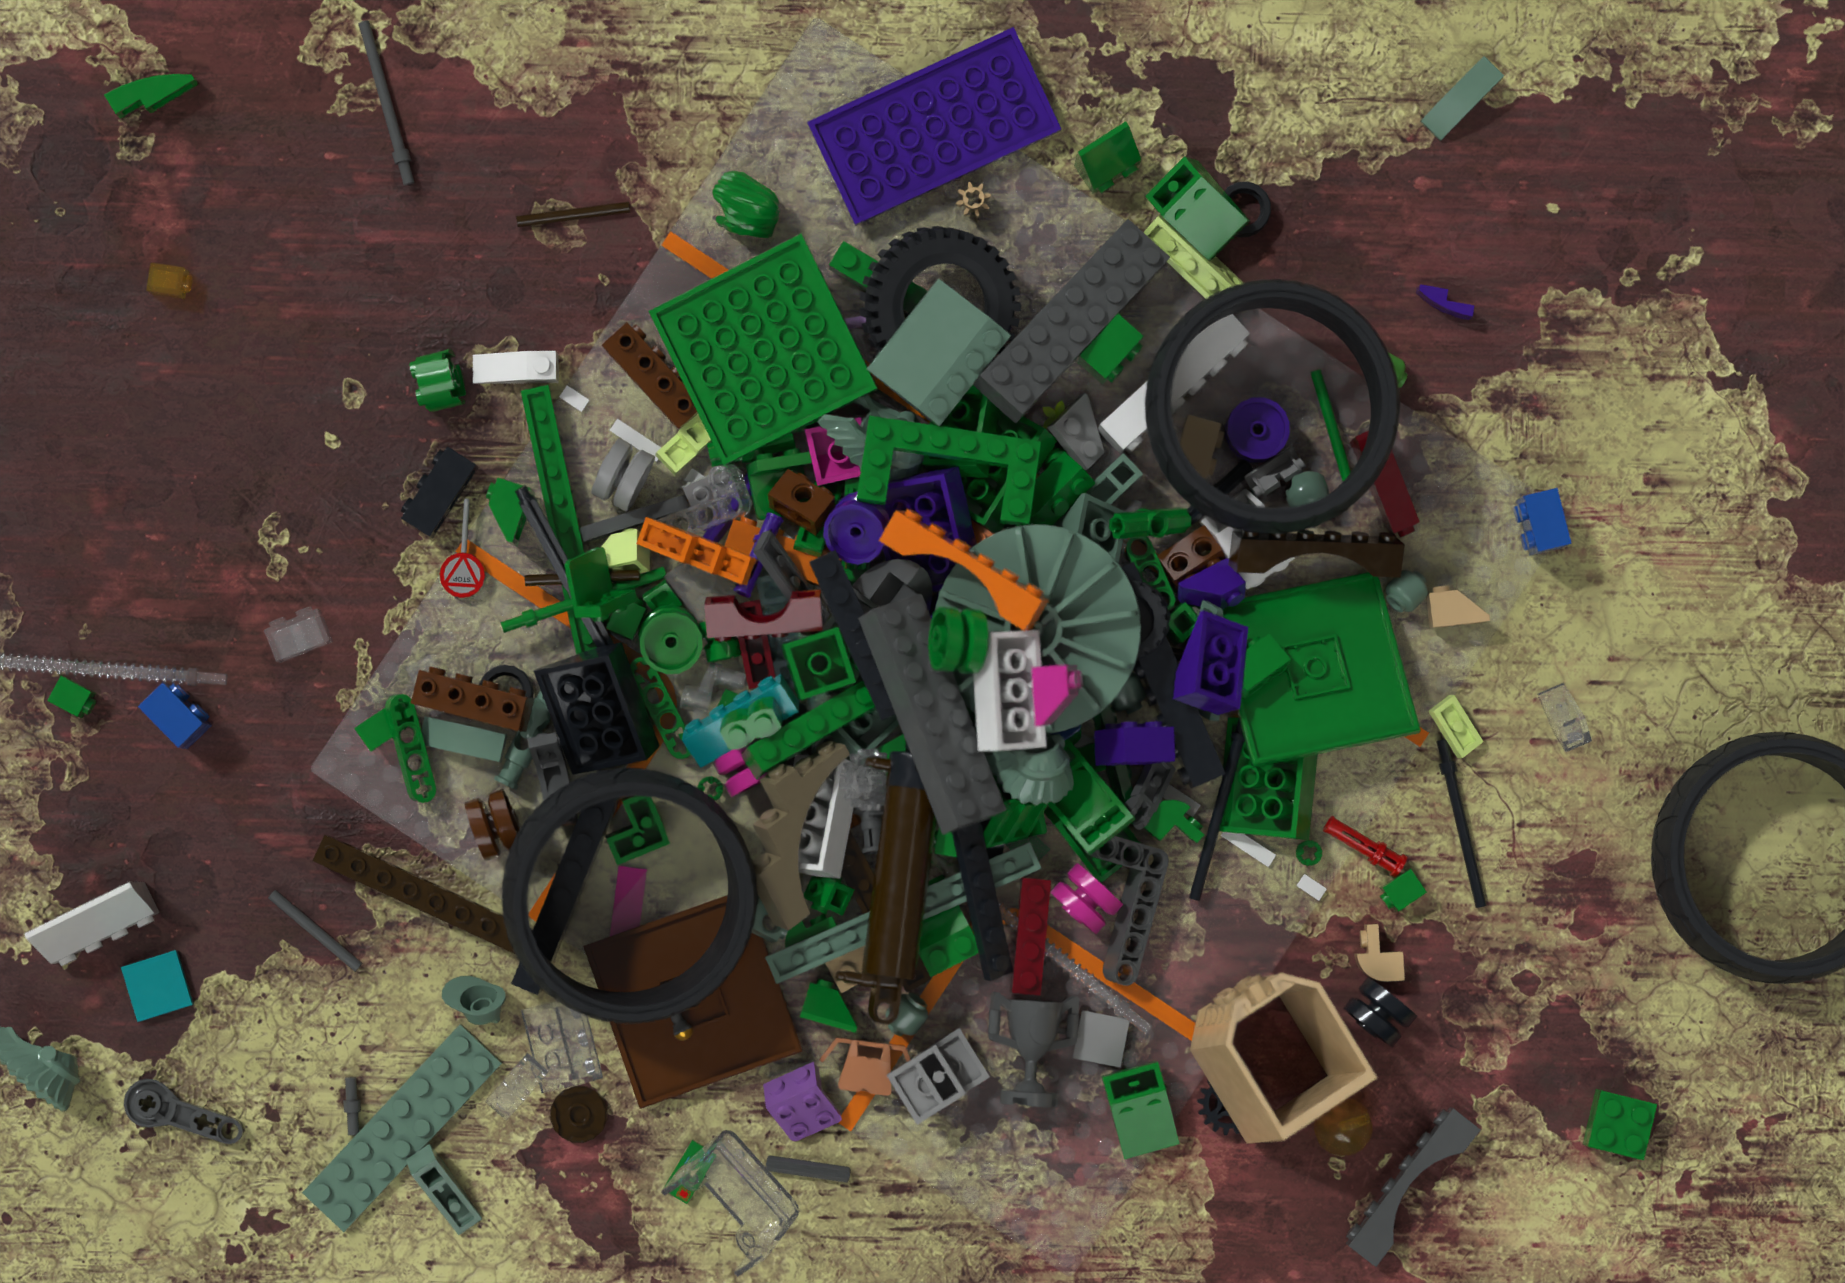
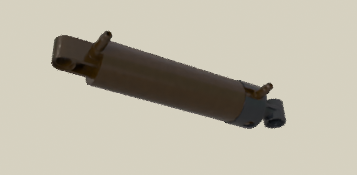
[836,742,937,1025]

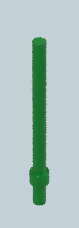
[500,566,667,633]

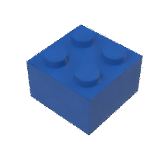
[1513,488,1572,556]
[138,682,212,749]

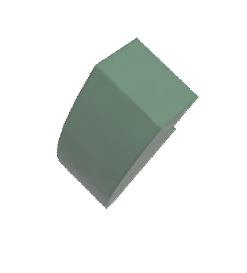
[1420,56,1504,141]
[421,716,508,763]

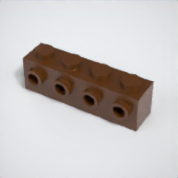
[602,322,698,430]
[411,666,535,732]

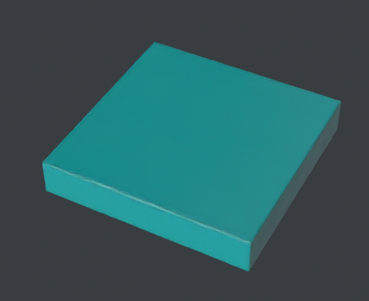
[121,950,194,1022]

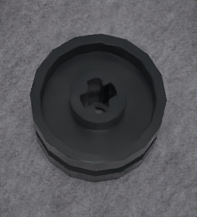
[1343,977,1417,1048]

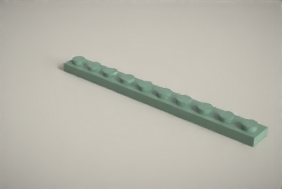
[765,842,1042,984]

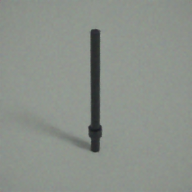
[1436,739,1487,908]

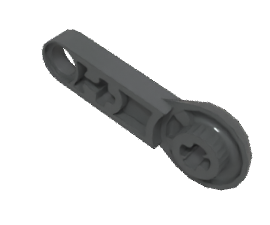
[124,1079,244,1144]

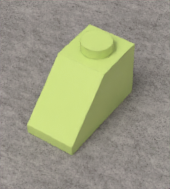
[601,528,650,573]

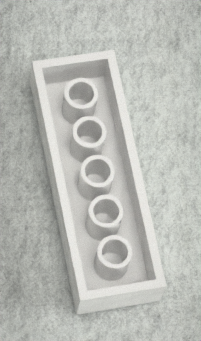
[1098,314,1250,455]

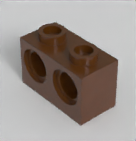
[1157,525,1226,590]

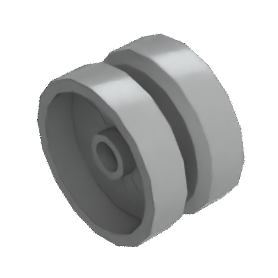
[591,438,655,512]

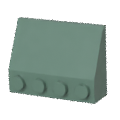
[867,279,1011,426]

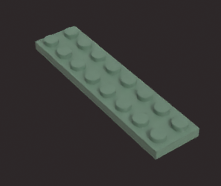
[302,1024,502,1232]

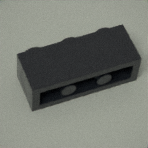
[401,446,479,539]

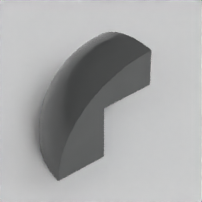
[852,559,933,611]

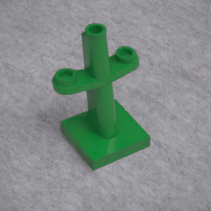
[983,774,1049,848]

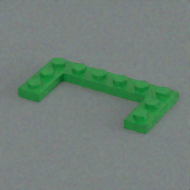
[856,415,1041,526]

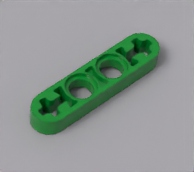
[630,657,691,759]
[385,694,436,803]

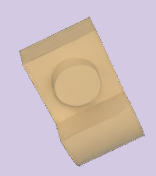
[1354,924,1405,981]

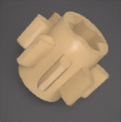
[956,182,991,218]

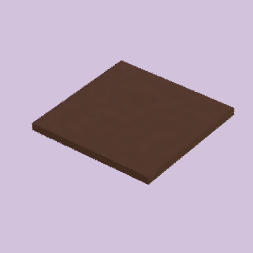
[583,895,803,1109]

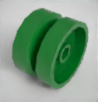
[638,605,703,674]
[928,607,988,674]

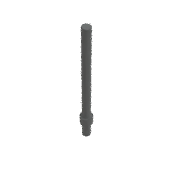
[358,20,415,186]

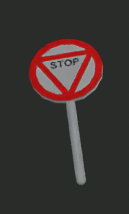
[440,498,485,598]

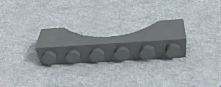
[1346,1107,1481,1267]

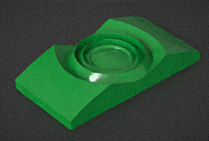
[1048,739,1135,855]

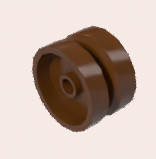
[464,789,521,861]

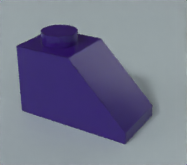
[1178,558,1246,610]

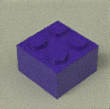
[1094,721,1175,765]

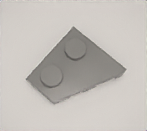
[1047,393,1105,470]

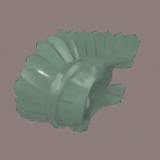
[818,395,924,481]
[973,722,1074,805]
[0,1026,81,1111]

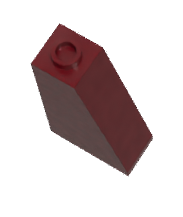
[1349,431,1420,538]

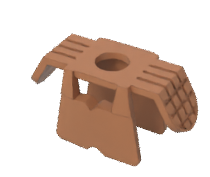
[819,1036,911,1096]

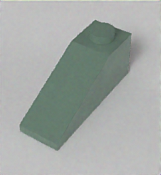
[406,1144,482,1235]

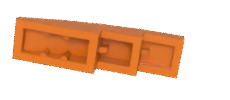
[636,517,756,585]

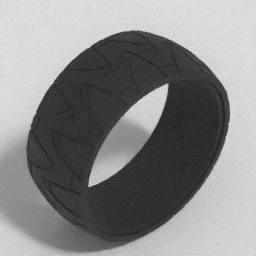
[1145,279,1400,534]
[1651,732,1845,984]
[502,768,757,1024]

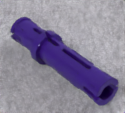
[733,512,784,598]

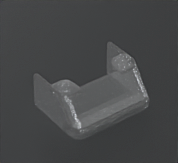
[661,1130,799,1277]

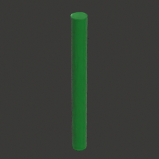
[1310,369,1351,482]

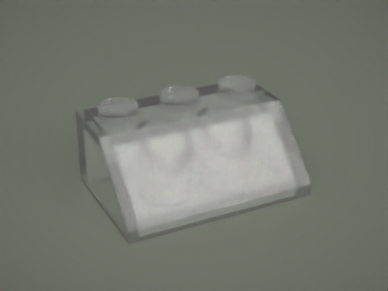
[521,1001,603,1093]

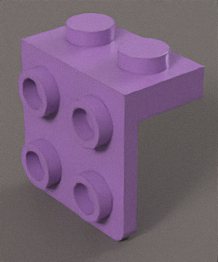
[763,1062,842,1141]

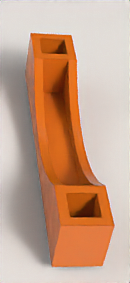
[879,508,1049,631]

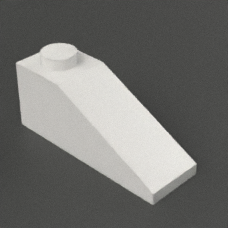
[473,351,559,384]

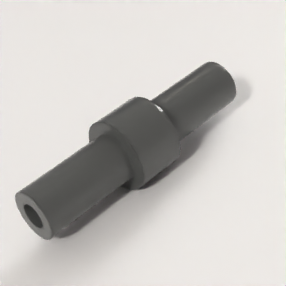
[343,1077,361,1135]

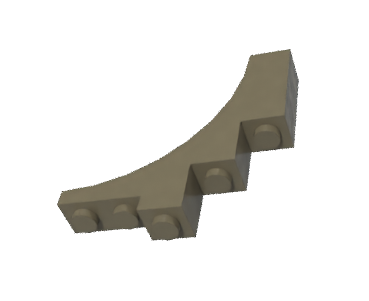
[752,741,850,930]

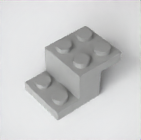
[887,1028,990,1125]

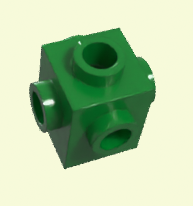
[803,875,855,916]

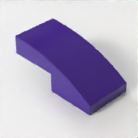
[1416,284,1475,320]

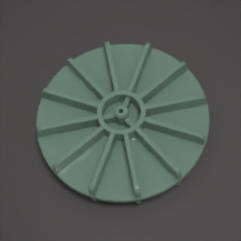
[935,525,1141,734]

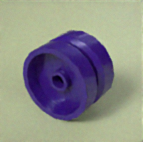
[1225,397,1290,463]
[824,491,893,564]

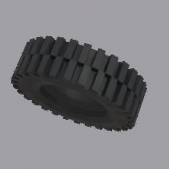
[860,226,1021,366]

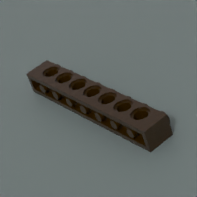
[312,835,533,954]

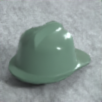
[442,976,506,1025]

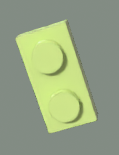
[1428,695,1483,758]

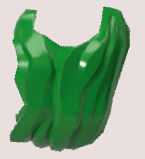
[712,171,780,238]

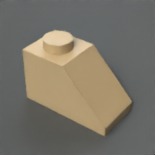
[1426,586,1490,629]

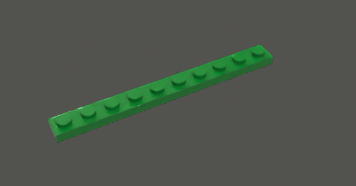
[521,385,597,655]

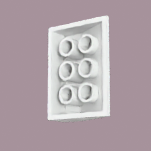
[24,882,159,966]

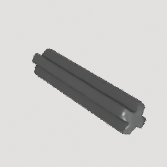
[766,1155,851,1183]

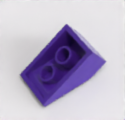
[1173,610,1248,715]

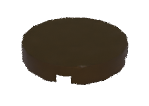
[550,1086,608,1143]

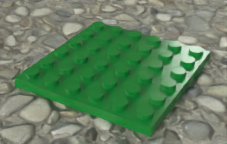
[649,233,878,466]

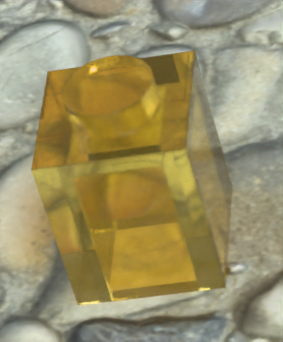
[146,263,192,299]

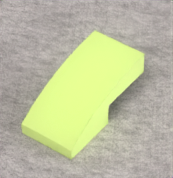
[655,414,711,476]

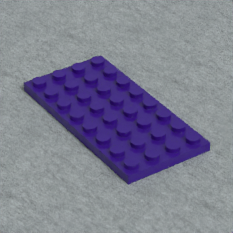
[807,27,1062,226]

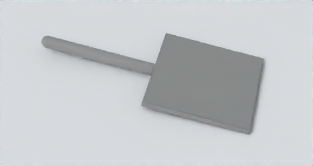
[1057,1010,1130,1068]

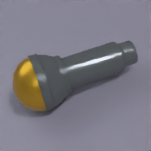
[670,1013,693,1041]

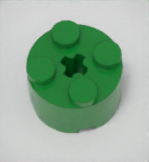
[410,349,466,412]

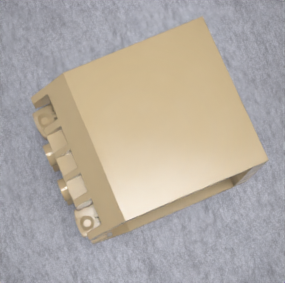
[1190,973,1377,1143]

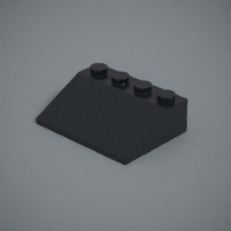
[534,642,660,775]

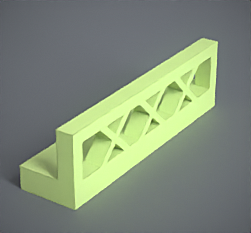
[1143,214,1243,299]

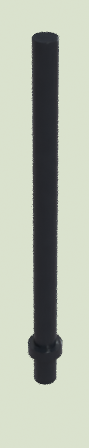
[1189,719,1245,901]

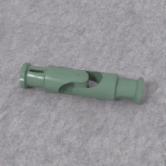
[494,690,551,790]

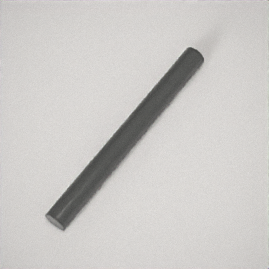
[268,890,363,972]

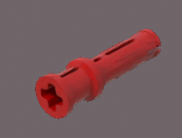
[1323,816,1407,878]

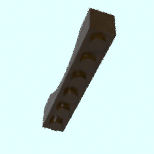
[1228,530,1405,578]

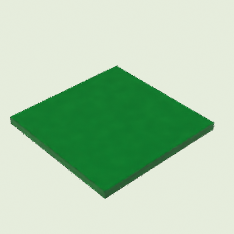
[1222,572,1421,768]

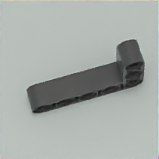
[1084,836,1169,986]

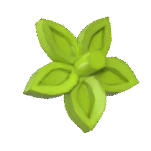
[1042,400,1065,429]

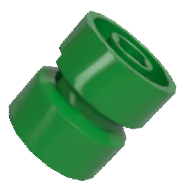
[699,621,742,663]

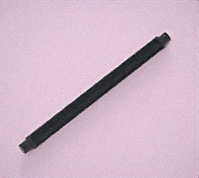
[515,485,614,647]

